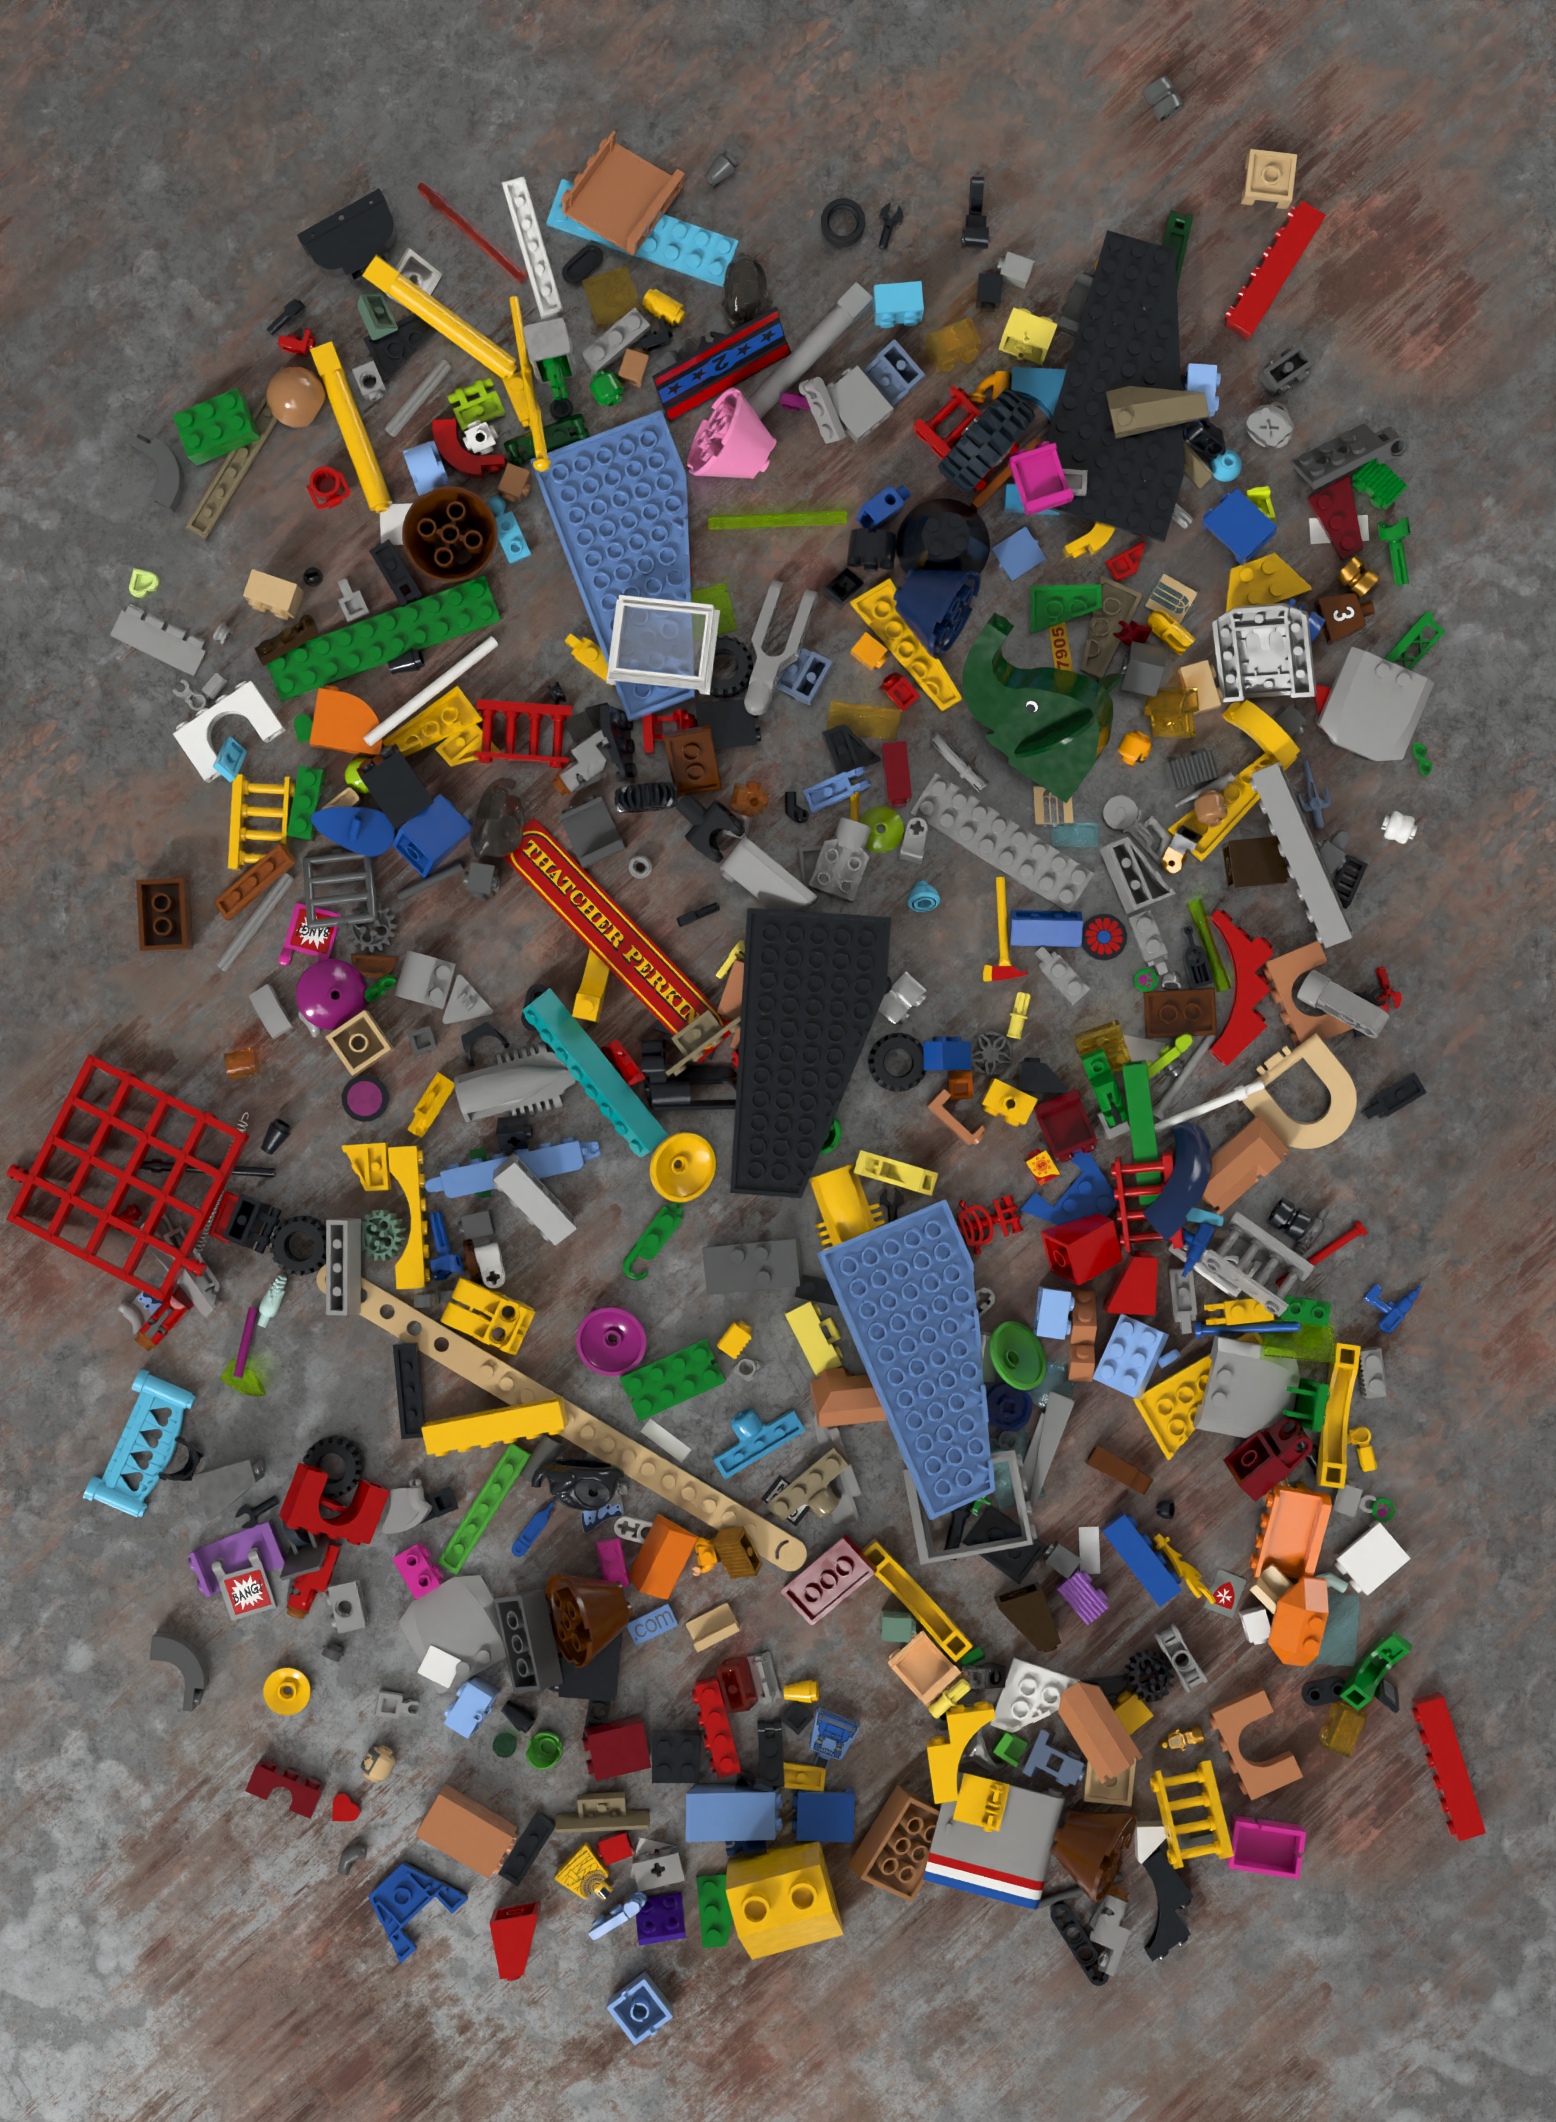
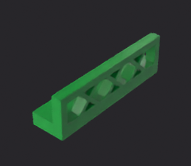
[1383,610,1446,671]

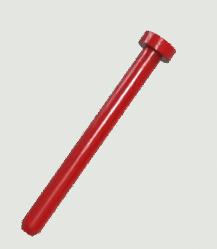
[1275,1220,1368,1288]

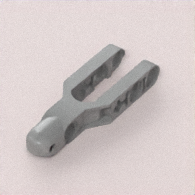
[744,580,819,715]

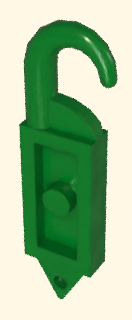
[623,1202,683,1281]

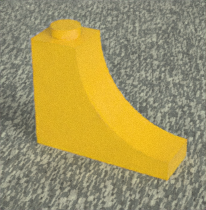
[572,949,610,1023]

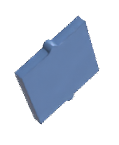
[991,526,1047,581]

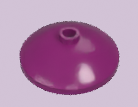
[296,959,367,1030]
[576,1306,647,1376]

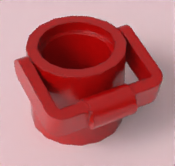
[306,466,351,509]

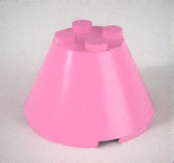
[687,387,777,479]

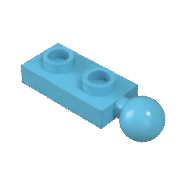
[487,496,531,564]

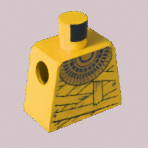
[554,1840,613,1900]

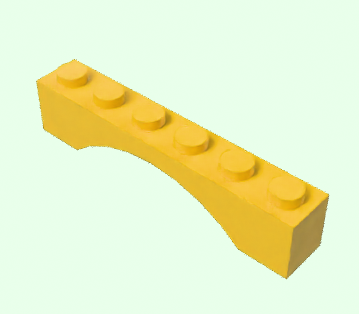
[388,1146,431,1289]
[1315,1343,1361,1489]
[861,1537,973,1662]

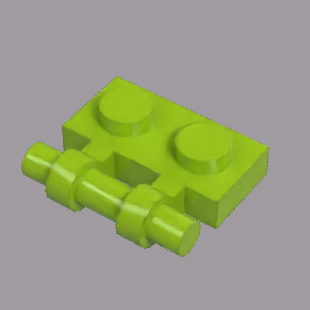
[447,377,506,433]

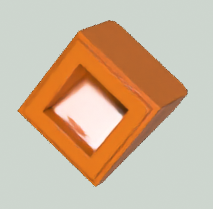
[948,1070,973,1100]

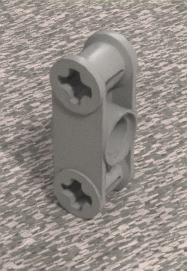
[1153,1623,1208,1693]

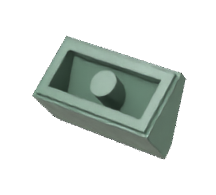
[357,293,398,340]

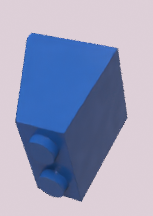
[392,794,473,879]

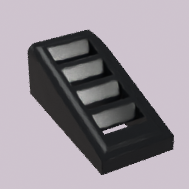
[1333,854,1368,909]
[1374,1678,1400,1713]

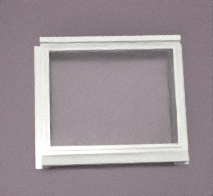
[606,595,720,695]

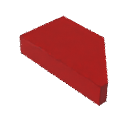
[1105,541,1145,582]

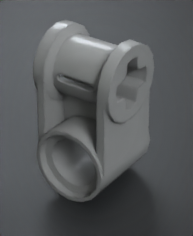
[898,817,928,864]

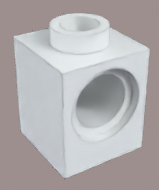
[1239,1605,1271,1645]

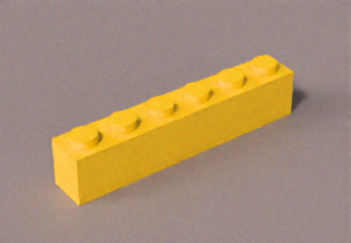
[421,1396,568,1457]

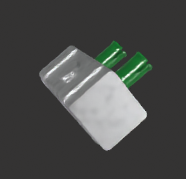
[524,318,577,400]

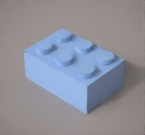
[1092,1314,1169,1400]

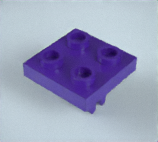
[636,1892,686,1946]

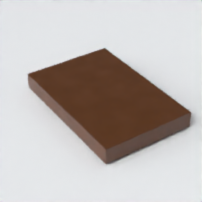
[663,724,722,797]
[1143,988,1217,1039]

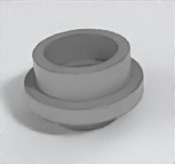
[628,855,652,879]

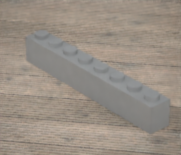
[1249,760,1354,948]

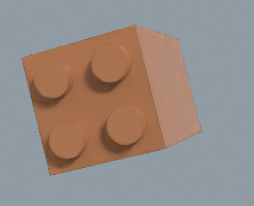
[415,1783,518,1879]

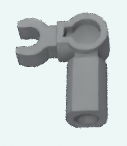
[172,671,228,712]

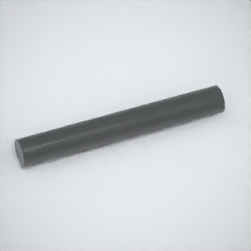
[396,862,464,901]

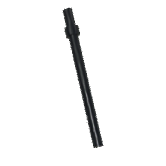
[139,1159,275,1178]

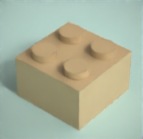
[243,569,305,620]
[326,1010,395,1076]

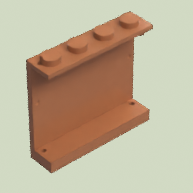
[561,131,685,256]

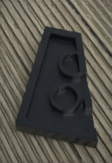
[363,313,438,382]

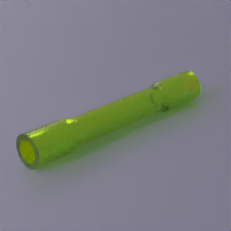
[1188,899,1232,992]

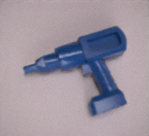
[1182,1223,1215,1278]
[1363,1283,1422,1334]

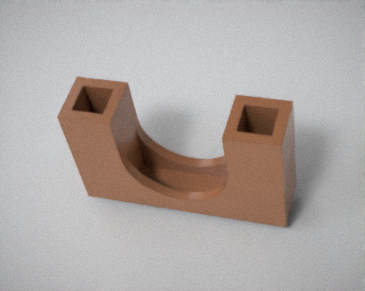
[1262,941,1353,1047]
[1208,1686,1303,1800]

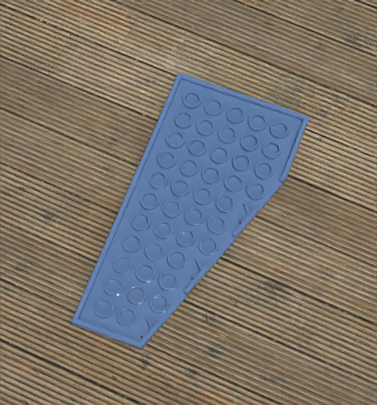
[530,410,695,722]
[817,1199,995,1520]

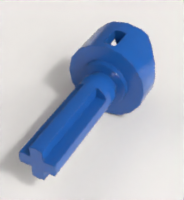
[429,1211,465,1280]

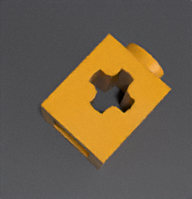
[850,632,888,671]

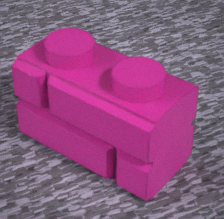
[596,1536,630,1587]

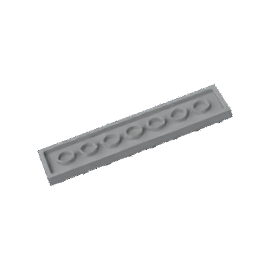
[910,773,1094,913]

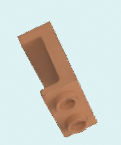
[926,1089,986,1145]

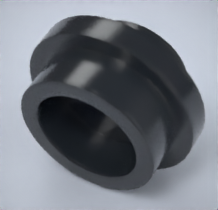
[550,397,573,421]

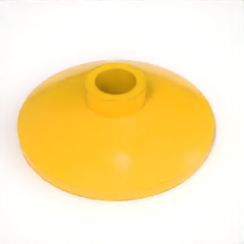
[263,1668,311,1715]

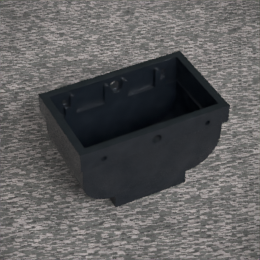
[297,188,397,283]

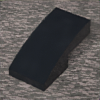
[418,1486,459,1525]

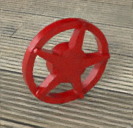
[319,1494,347,1513]

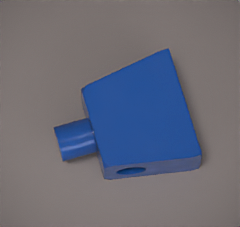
[856,485,911,532]

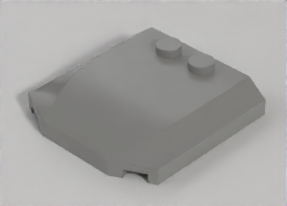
[1212,603,1316,702]
[1317,646,1434,761]
[1193,1335,1301,1439]
[398,1574,506,1694]

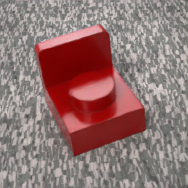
[277,328,316,358]
[879,672,920,712]

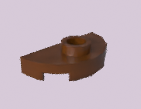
[351,953,399,978]
[462,1239,484,1285]

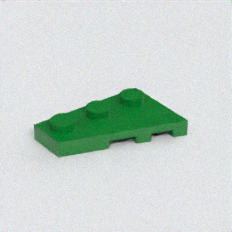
[1030,584,1102,634]
[696,1873,733,1948]

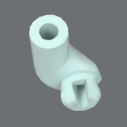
[1316,1572,1348,1593]

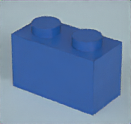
[923,1037,971,1070]

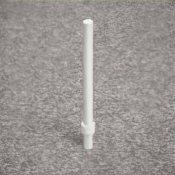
[1130,1080,1265,1139]

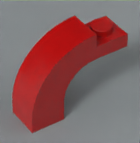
[432,419,507,479]

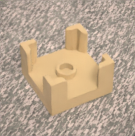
[1241,149,1297,209]
[1081,1757,1136,1806]

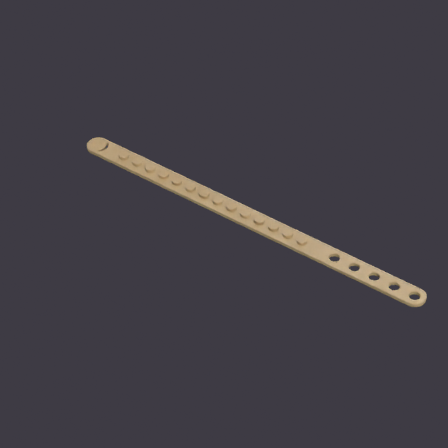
[316,1264,807,1571]

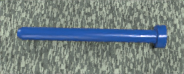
[1195,1322,1301,1338]

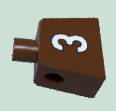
[1314,593,1375,646]

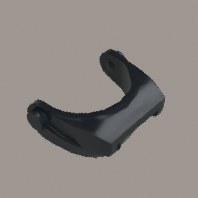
[461,1022,509,1067]
[158,1436,203,1481]

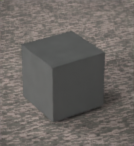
[1121,641,1166,697]

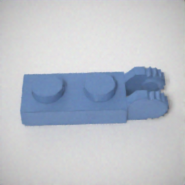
[803,766,872,813]
[588,1892,647,1941]

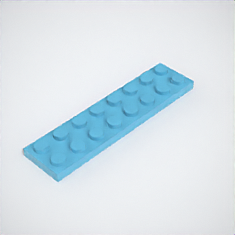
[546,179,739,287]

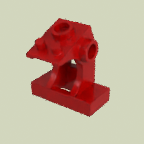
[642,709,698,755]

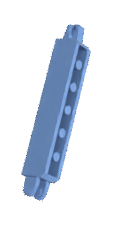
[424,1137,601,1198]

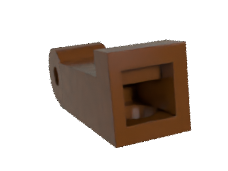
[1085,1443,1153,1495]

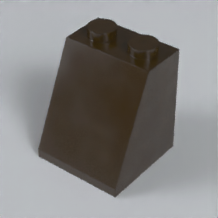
[1222,836,1290,891]
[994,1582,1061,1652]

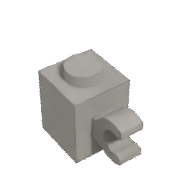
[1331,1478,1376,1517]

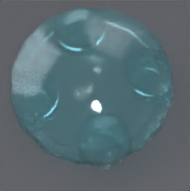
[1027,1362,1074,1409]

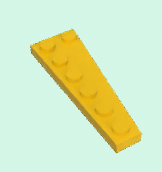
[850,578,962,712]

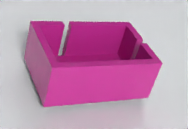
[1224,1814,1306,1879]

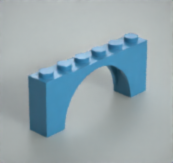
[1004,367,1066,515]

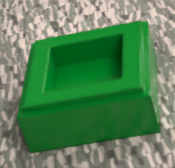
[960,1647,986,1668]

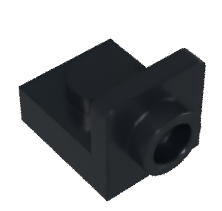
[640,318,673,353]

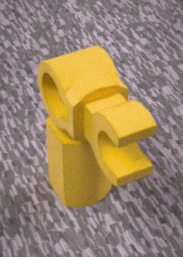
[1347,1426,1378,1472]

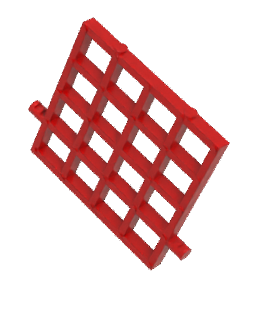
[6,1054,250,1302]

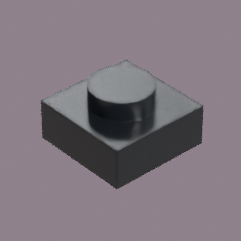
[780,1701,814,1735]

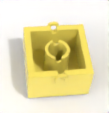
[999,307,1058,366]

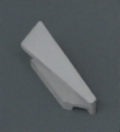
[140,1213,220,1317]
[1020,1391,1075,1507]
[813,1412,861,1525]

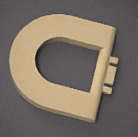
[1242,1033,1357,1149]

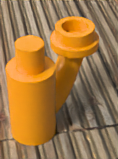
[968,371,1011,405]

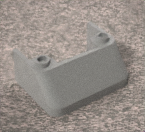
[720,836,817,912]

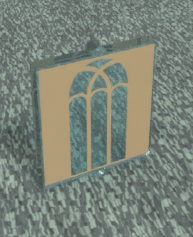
[1143,572,1198,624]

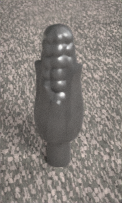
[1293,1207,1329,1256]

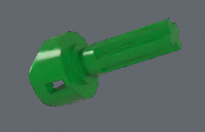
[1377,517,1411,586]

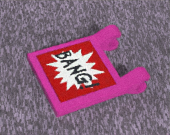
[279,903,342,966]

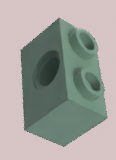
[880,1609,916,1643]

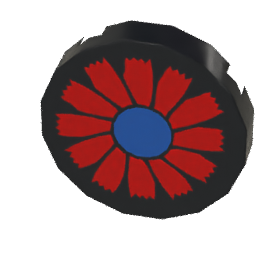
[1081,914,1127,961]

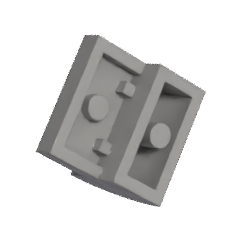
[394,950,456,1009]

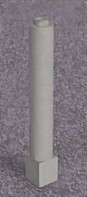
[747,282,873,420]

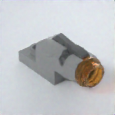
[552,730,610,796]
[1089,1886,1131,1977]

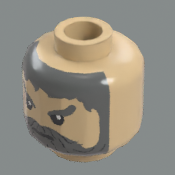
[361,1745,396,1783]

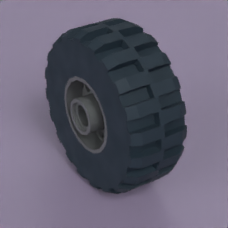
[938,389,1036,493]

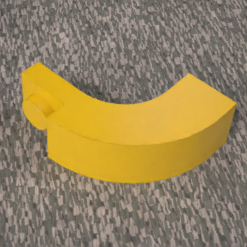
[1062,523,1115,559]
[1222,700,1300,767]

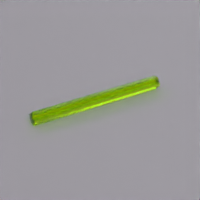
[708,510,847,530]

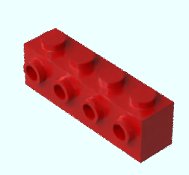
[692,1675,741,1779]

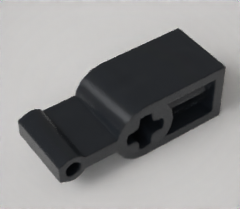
[1181,926,1214,989]

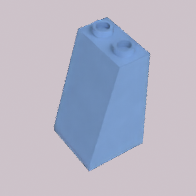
[686,1783,783,1842]

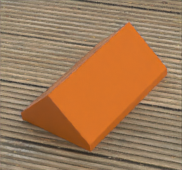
[628,1514,699,1600]

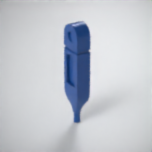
[512,1501,555,1557]

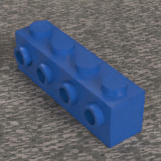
[1100,1512,1182,1607]

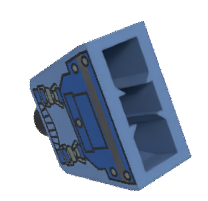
[810,1707,860,1769]

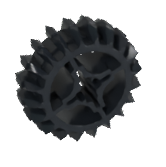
[614,782,678,813]

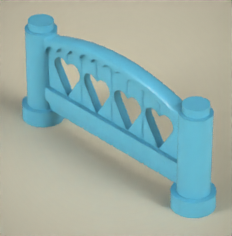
[83,1368,196,1517]

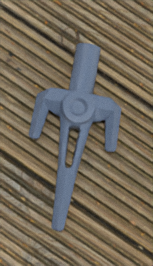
[1296,760,1331,829]

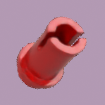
[113,1204,142,1232]

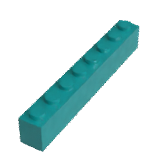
[522,988,669,1158]

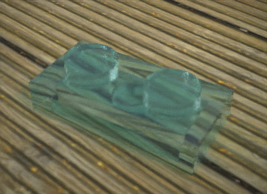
[1051,823,1099,847]

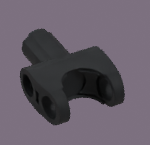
[676,793,745,863]

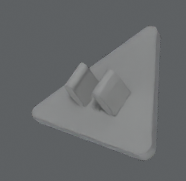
[442,975,493,1024]

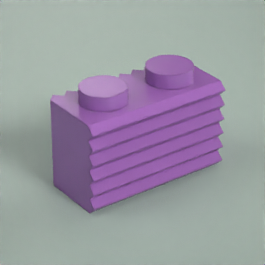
[1055,1568,1109,1625]

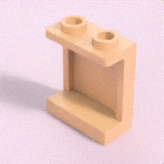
[888,1631,963,1708]

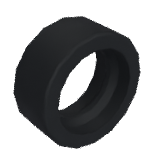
[821,198,865,247]

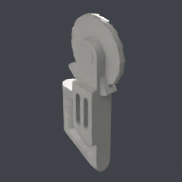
[1103,795,1173,865]

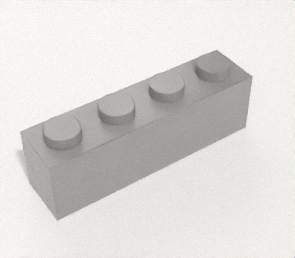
[493,1154,577,1246]
[326,1218,361,1316]

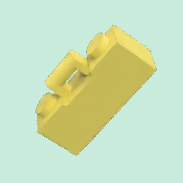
[785,1300,844,1378]

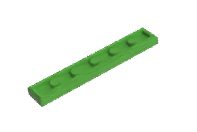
[437,1442,532,1575]

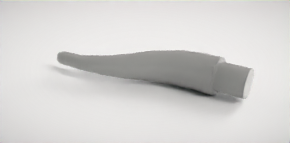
[1175,772,1235,807]

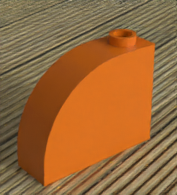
[309,685,383,757]

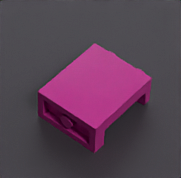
[1008,441,1074,516]

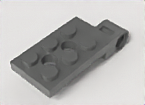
[1291,423,1409,490]

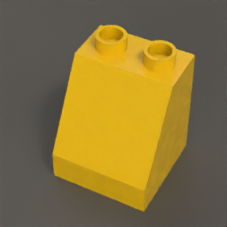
[725,1841,844,1960]

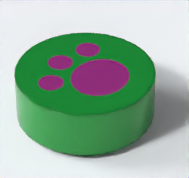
[1133,968,1158,992]
[1370,1497,1395,1522]

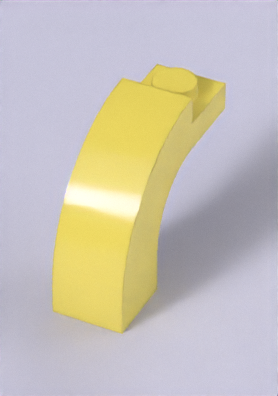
[854,1150,938,1196]

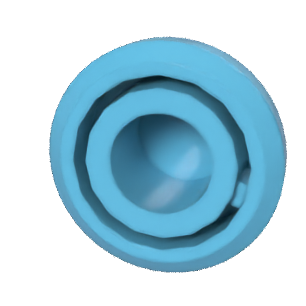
[1209,449,1242,482]
[908,881,940,912]

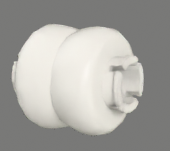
[1381,811,1418,844]

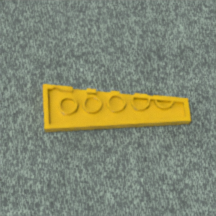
[1167,753,1297,862]

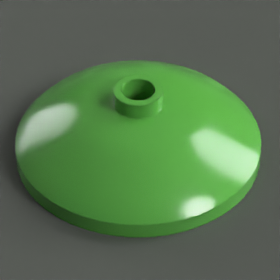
[990,1321,1046,1390]

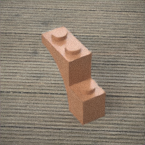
[1068,1290,1097,1382]

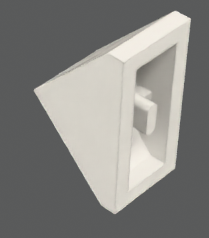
[1135,1821,1166,1864]

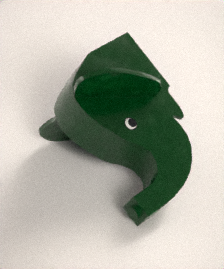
[962,613,1123,803]

